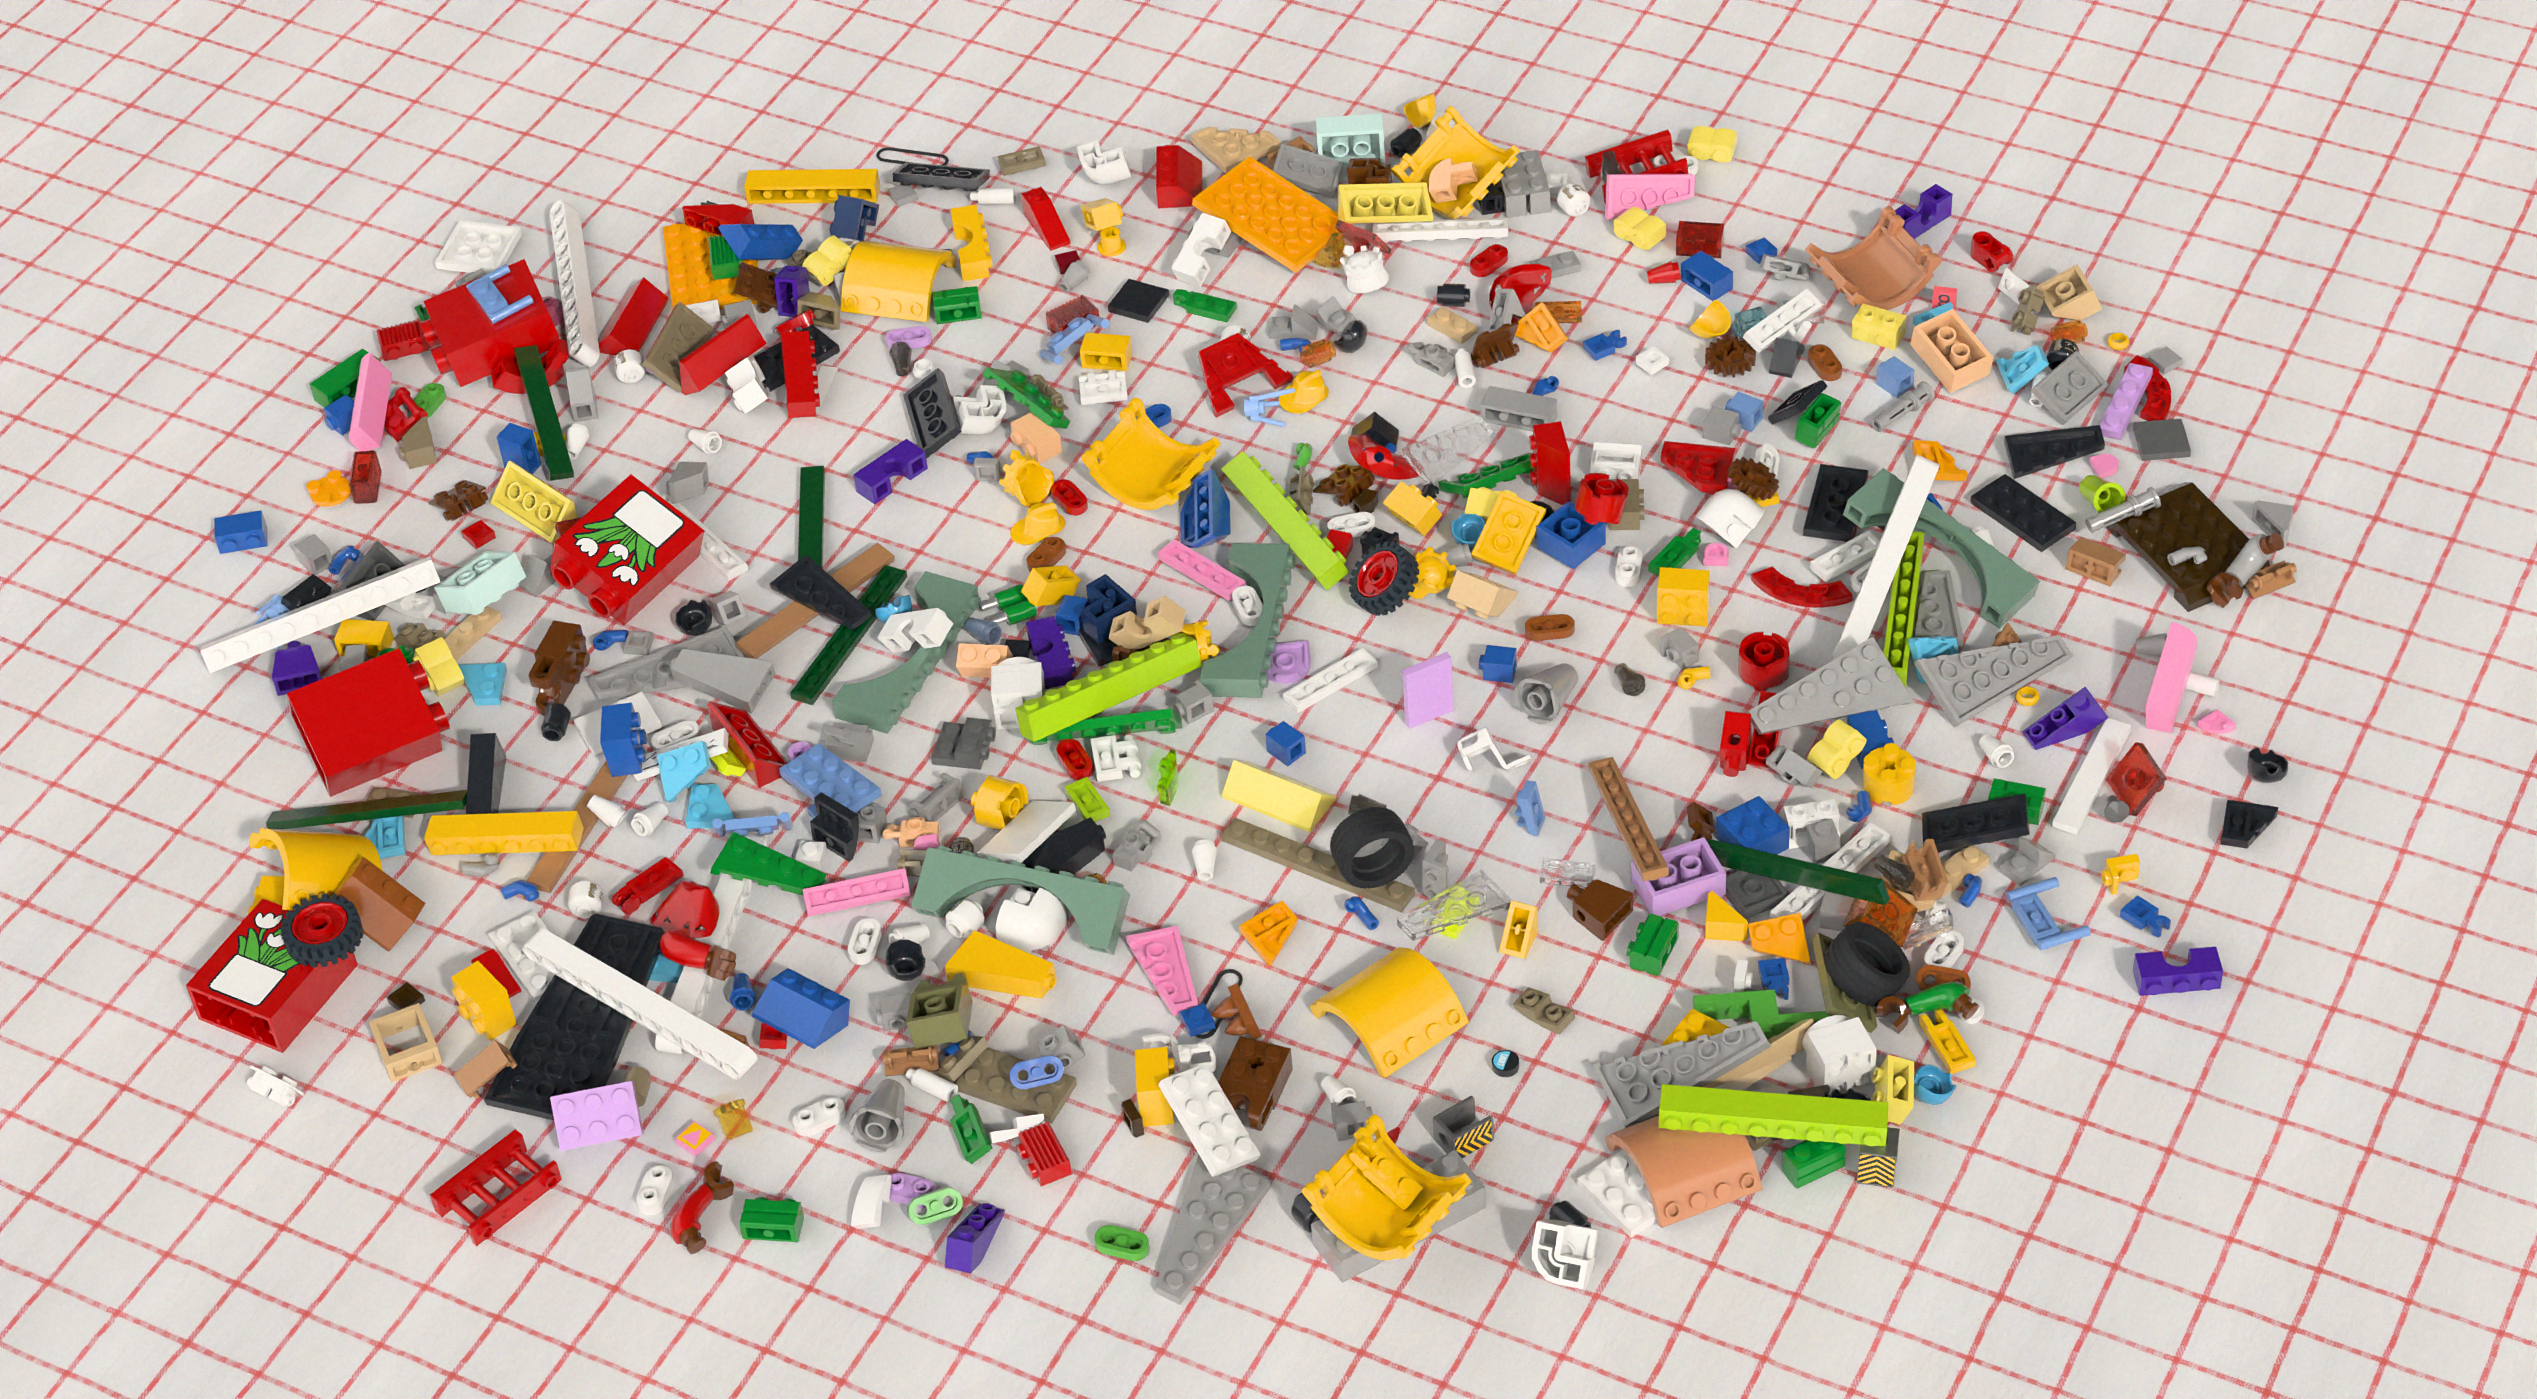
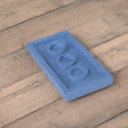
[779,743,882,813]

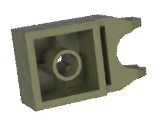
[906,972,973,1049]

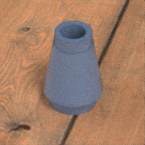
[965,618,1001,645]

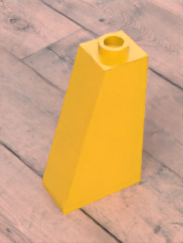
[945,930,1057,999]

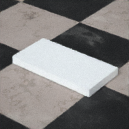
[977,801,1076,863]

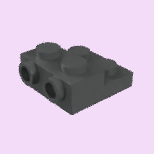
[931,717,996,770]

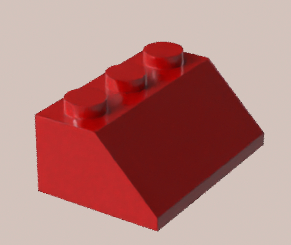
[1156,145,1202,209]
[1529,421,1571,506]

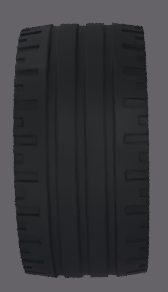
[1330,807,1414,889]
[1823,922,1911,1007]

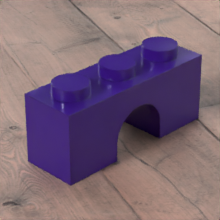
[1888,184,1953,239]
[853,439,928,505]
[1026,616,1076,690]
[2133,946,2223,996]

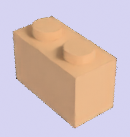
[1010,412,1062,464]
[956,643,1013,678]

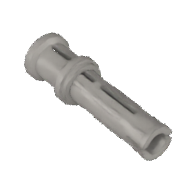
[1871,381,1935,432]
[2085,487,2161,533]

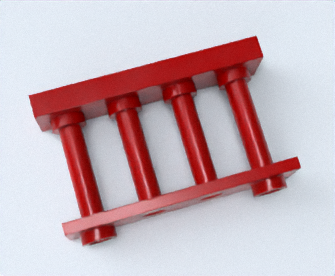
[1585,129,1689,205]
[430,1129,562,1247]

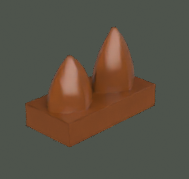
[1211,983,1262,1040]

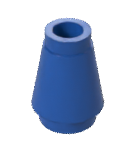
[729,973,756,1011]

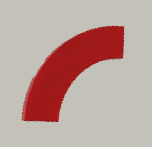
[2124,355,2171,421]
[1751,566,1853,608]

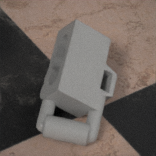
[1760,253,1810,281]
[1407,342,1455,377]
[1765,745,1823,788]
[1112,820,1161,872]

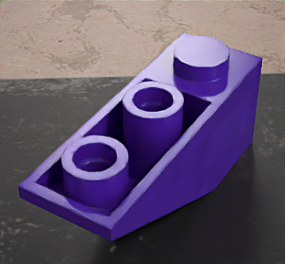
[2022,686,2108,750]
[945,1203,1005,1274]

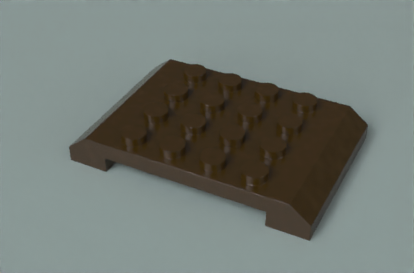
[2106,482,2270,612]

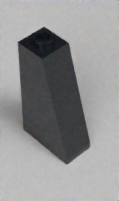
[466,733,506,814]
[1022,817,1106,893]

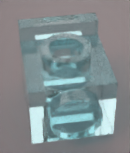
[1732,306,1767,341]

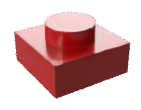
[461,520,496,549]
[759,1023,788,1050]

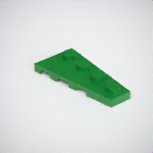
[983,367,1070,429]
[1438,453,1534,498]
[710,832,827,896]

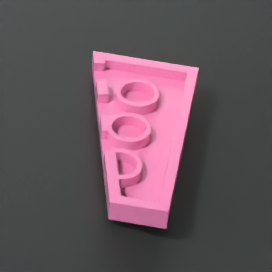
[1605,174,1695,220]
[1126,926,1198,1016]

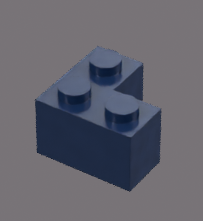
[830,195,879,242]
[1081,574,1137,644]

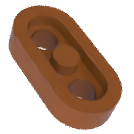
[1808,344,1842,381]
[1026,537,1066,572]
[1525,614,1575,641]
[1916,965,1971,991]

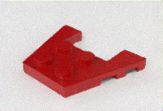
[1198,333,1293,418]

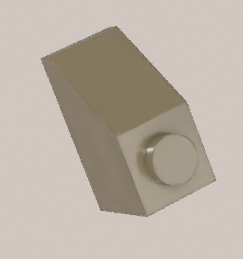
[797,292,840,330]
[399,416,437,469]

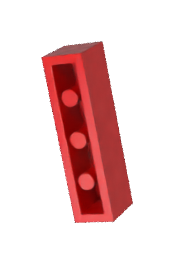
[781,331,820,418]

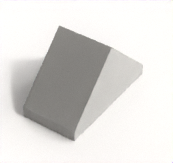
[2252,500,2294,548]

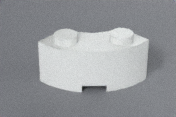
[725,356,770,414]

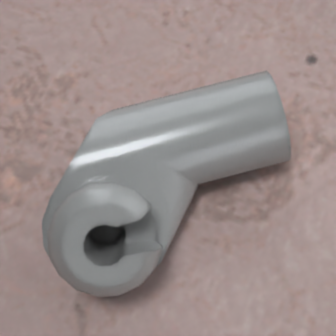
[2167,546,2207,566]
[461,853,500,877]

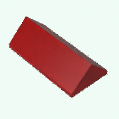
[598,277,669,355]
[679,314,767,395]
[707,701,788,788]

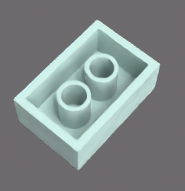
[1316,113,1385,167]
[434,551,526,615]

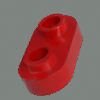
[1470,244,1508,277]
[775,309,816,336]
[1051,479,1088,516]
[1056,739,1093,780]

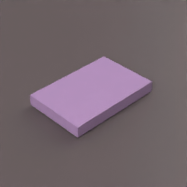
[1402,652,1454,729]

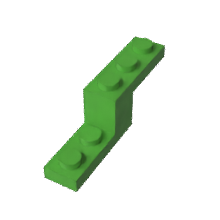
[1693,989,1829,1039]

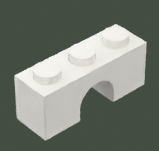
[1171,213,1231,288]
[877,608,953,653]

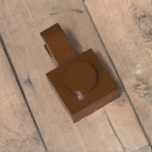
[1686,802,1715,841]

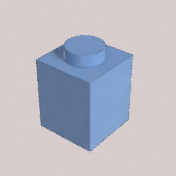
[1876,356,1914,398]
[1725,391,1763,432]

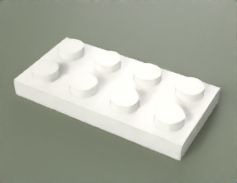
[488,911,555,1005]
[1159,1063,1261,1177]

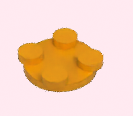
[306,470,353,507]

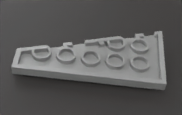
[1746,636,1913,735]

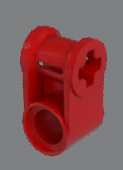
[1970,231,2013,273]

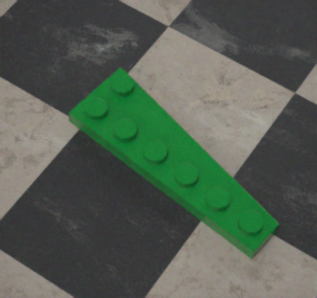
[1024,708,1182,745]

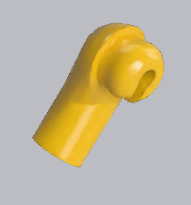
[1678,666,1710,689]

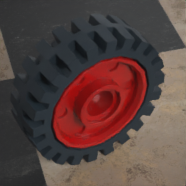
[1349,542,1419,616]
[281,894,363,968]

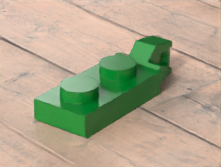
[1173,289,1237,323]
[1648,528,1701,576]
[950,1094,993,1164]

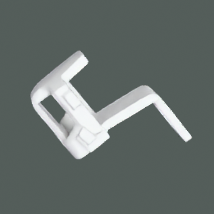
[1457,727,1534,771]
[1143,1033,1217,1073]

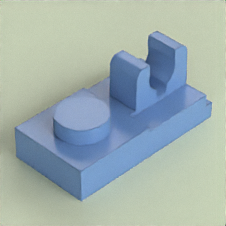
[1514,780,1545,836]

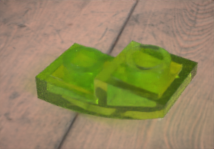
[1157,749,1178,806]

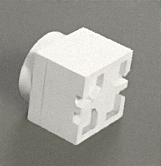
[991,657,1046,730]
[1802,1015,1876,1097]

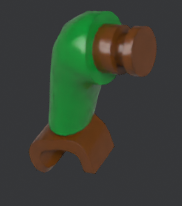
[1875,982,1979,1034]

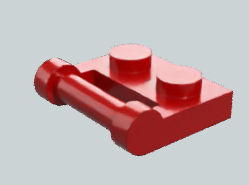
[384,387,428,442]

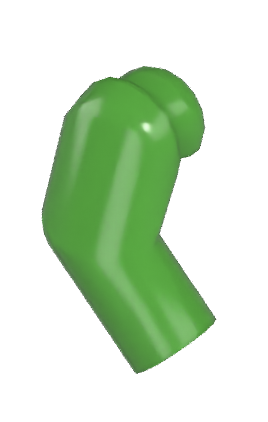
[1293,443,1313,471]

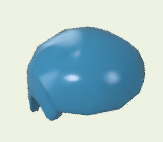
[1451,513,1486,550]
[875,595,912,624]
[1914,1064,1956,1105]

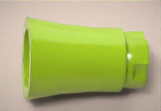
[2079,475,2126,513]

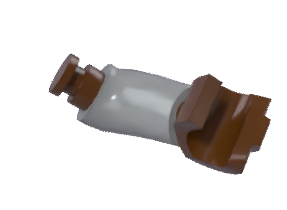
[2207,533,2284,608]

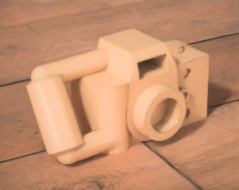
[883,817,940,847]

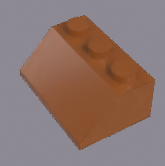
[333,857,426,952]

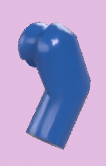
[1532,376,1559,396]
[1846,791,1872,822]
[1344,896,1379,930]

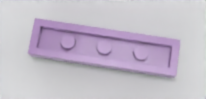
[2100,363,2153,440]

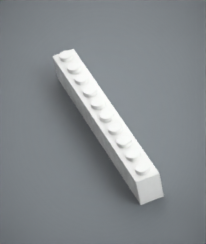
[200,556,440,673]

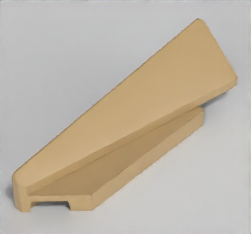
[1704,1018,1814,1091]

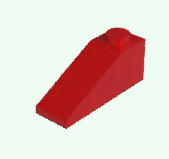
[1021,187,1071,251]

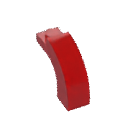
[491,338,569,394]

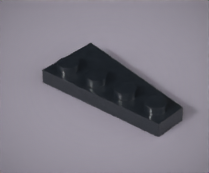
[2004,425,2105,479]
[770,554,871,631]

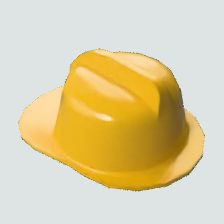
[1279,370,1329,414]
[1010,502,1066,545]

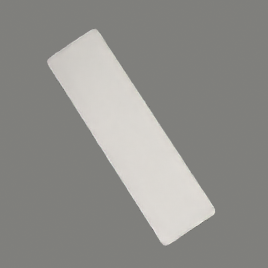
[814,366,838,412]

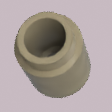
[623,1067,651,1107]

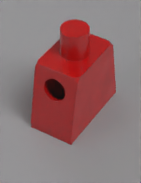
[1720,711,1751,777]

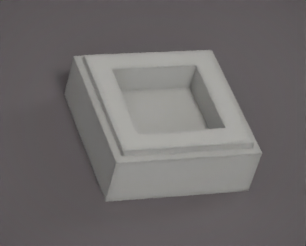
[888,185,918,207]
[2148,346,2183,374]
[974,458,1001,481]
[623,631,654,655]

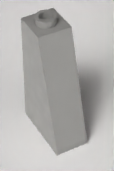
[670,649,776,714]

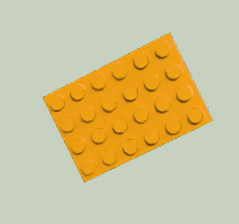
[1192,156,1353,273]
[663,223,759,310]

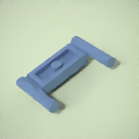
[466,264,534,324]
[1040,314,1110,364]
[712,812,793,837]
[2006,877,2091,951]

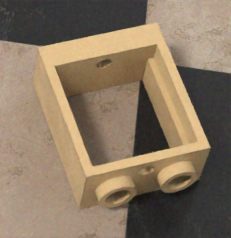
[369,1003,443,1083]

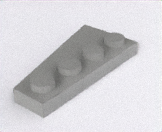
[1914,570,1964,647]

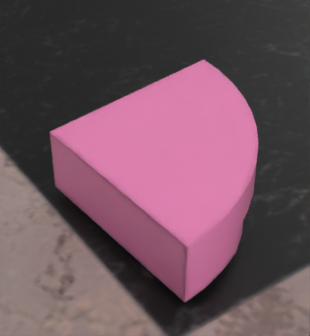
[2198,709,2236,734]

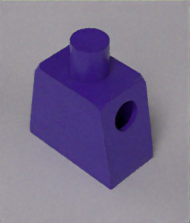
[774,265,810,317]
[272,641,322,696]

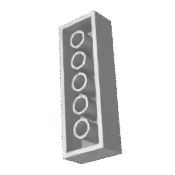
[1311,1150,1486,1283]

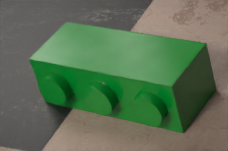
[310,348,380,408]

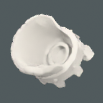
[1340,245,1389,294]

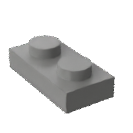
[1530,251,1581,281]

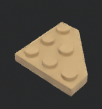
[1190,127,1281,173]

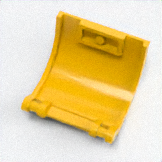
[1391,105,1520,220]
[840,241,957,322]
[1081,397,1221,510]
[249,828,383,910]
[1310,947,1469,1078]
[1302,1114,1472,1260]

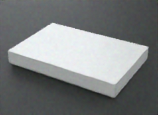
[573,692,662,756]

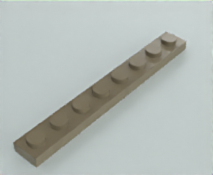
[1221,818,1415,912]

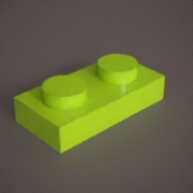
[1064,777,1111,822]

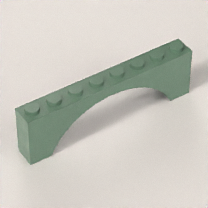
[1843,468,2040,629]
[1200,543,1295,698]
[832,571,981,734]
[911,846,1130,955]

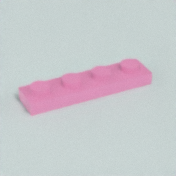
[1158,539,1246,601]
[803,868,911,917]

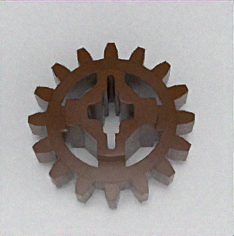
[1705,336,1756,378]
[1727,457,1779,501]

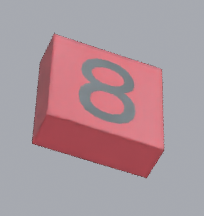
[1932,286,1957,310]

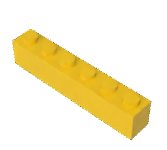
[744,169,880,204]
[424,811,584,855]

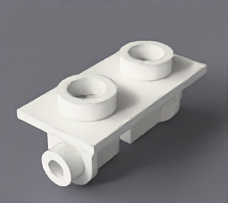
[1997,268,2030,305]
[247,1065,304,1107]

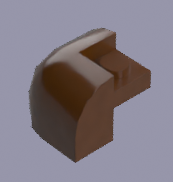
[1347,158,1392,184]

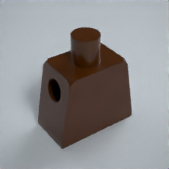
[1567,879,1633,941]

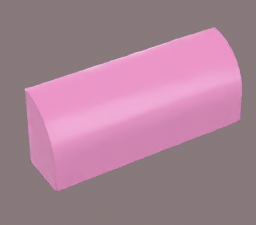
[349,353,392,453]
[2145,622,2198,733]

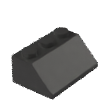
[328,540,406,621]

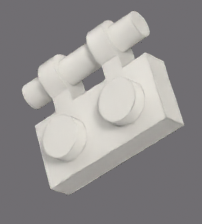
[1079,369,1128,405]
[1090,735,1141,782]

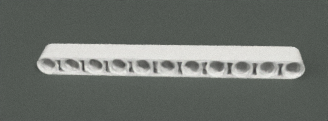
[550,200,600,367]
[1830,455,1940,662]
[655,834,767,1055]
[522,928,758,1080]

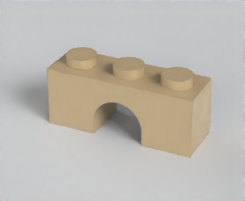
[1109,596,1186,653]

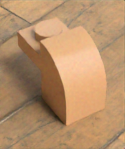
[1429,158,1479,203]

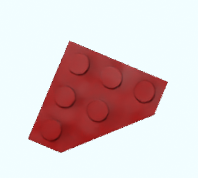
[1661,441,1736,495]

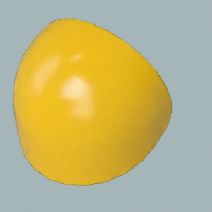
[1403,93,1436,128]
[1689,300,1731,339]

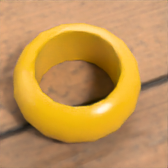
[2107,332,2129,350]
[2016,686,2040,706]

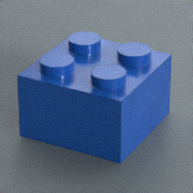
[1536,501,1606,570]
[600,702,647,777]
[1716,796,1790,855]

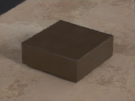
[387,982,425,1010]
[1121,1099,1144,1138]

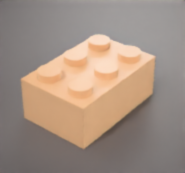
[1910,309,1993,393]

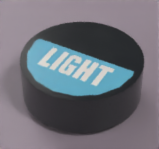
[1492,1050,1519,1077]

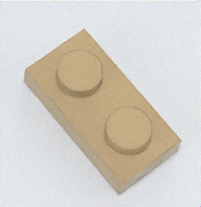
[1427,307,1477,344]

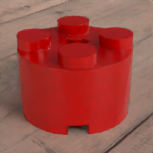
[1575,473,1629,524]
[1738,632,1790,692]

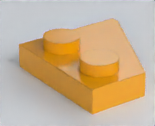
[1515,302,1569,353]
[1912,440,1968,481]
[1239,900,1298,966]
[1748,913,1811,965]

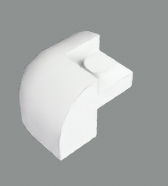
[1077,140,1132,185]
[952,385,1006,435]
[1695,489,1765,548]
[996,888,1068,954]
[1532,1219,1598,1289]

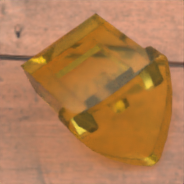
[1313,232,1346,269]
[713,1099,753,1142]

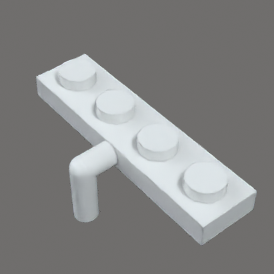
[1743,289,1823,353]

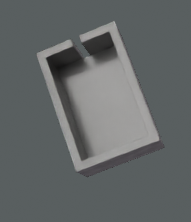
[1497,150,1551,218]

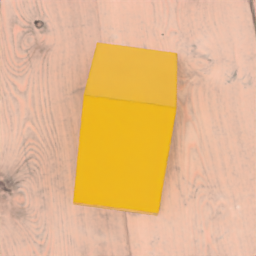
[1705,891,1748,941]
[1499,900,1538,959]

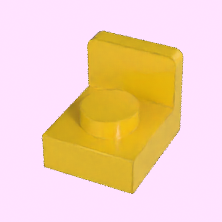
[2101,854,2140,895]

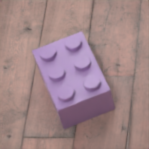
[1631,837,1726,916]
[550,1080,644,1151]

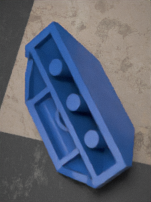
[1180,469,1231,548]

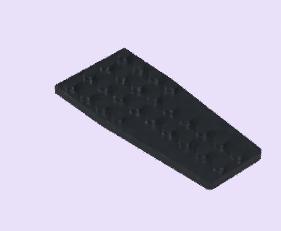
[484,914,664,1121]

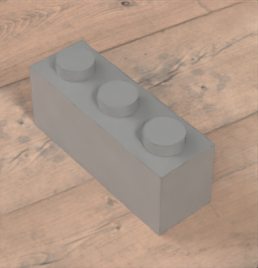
[1481,386,1557,432]

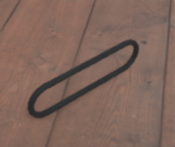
[876,147,949,166]
[1195,969,1243,1039]

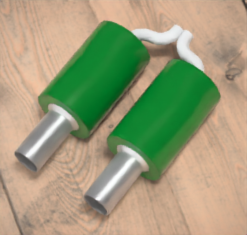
[980,584,1038,626]

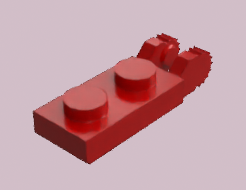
[612,857,684,915]

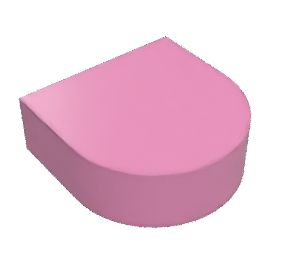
[2090,454,2119,478]
[1703,543,1729,566]
[914,833,940,850]

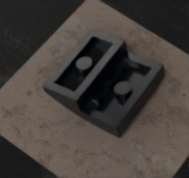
[810,792,859,862]

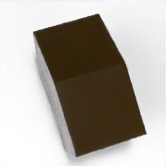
[1352,488,1379,513]

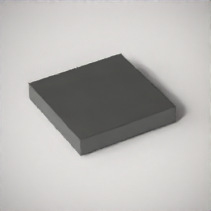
[2133,419,2191,461]
[1726,871,1789,919]

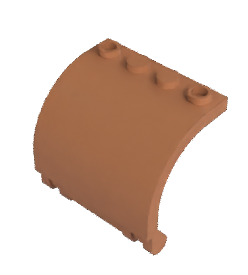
[1805,206,1941,310]
[1605,1116,1763,1228]

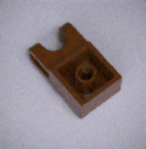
[528,620,590,716]
[1218,1036,1293,1131]

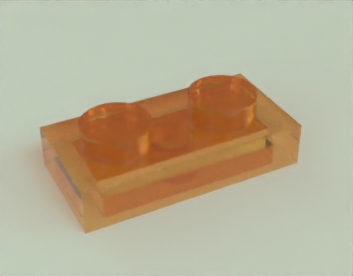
[1535,301,1582,324]

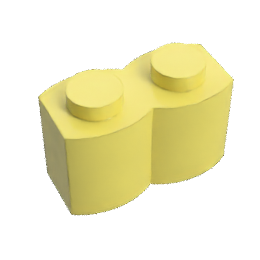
[1687,126,1737,162]
[1614,207,1666,250]
[802,235,852,286]
[413,637,465,696]
[1807,719,1867,780]

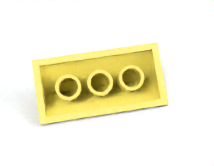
[1338,183,1433,224]
[490,461,578,543]
[1222,760,1336,832]

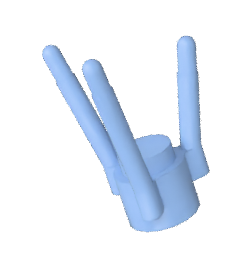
[1244,388,1295,427]
[253,595,289,649]

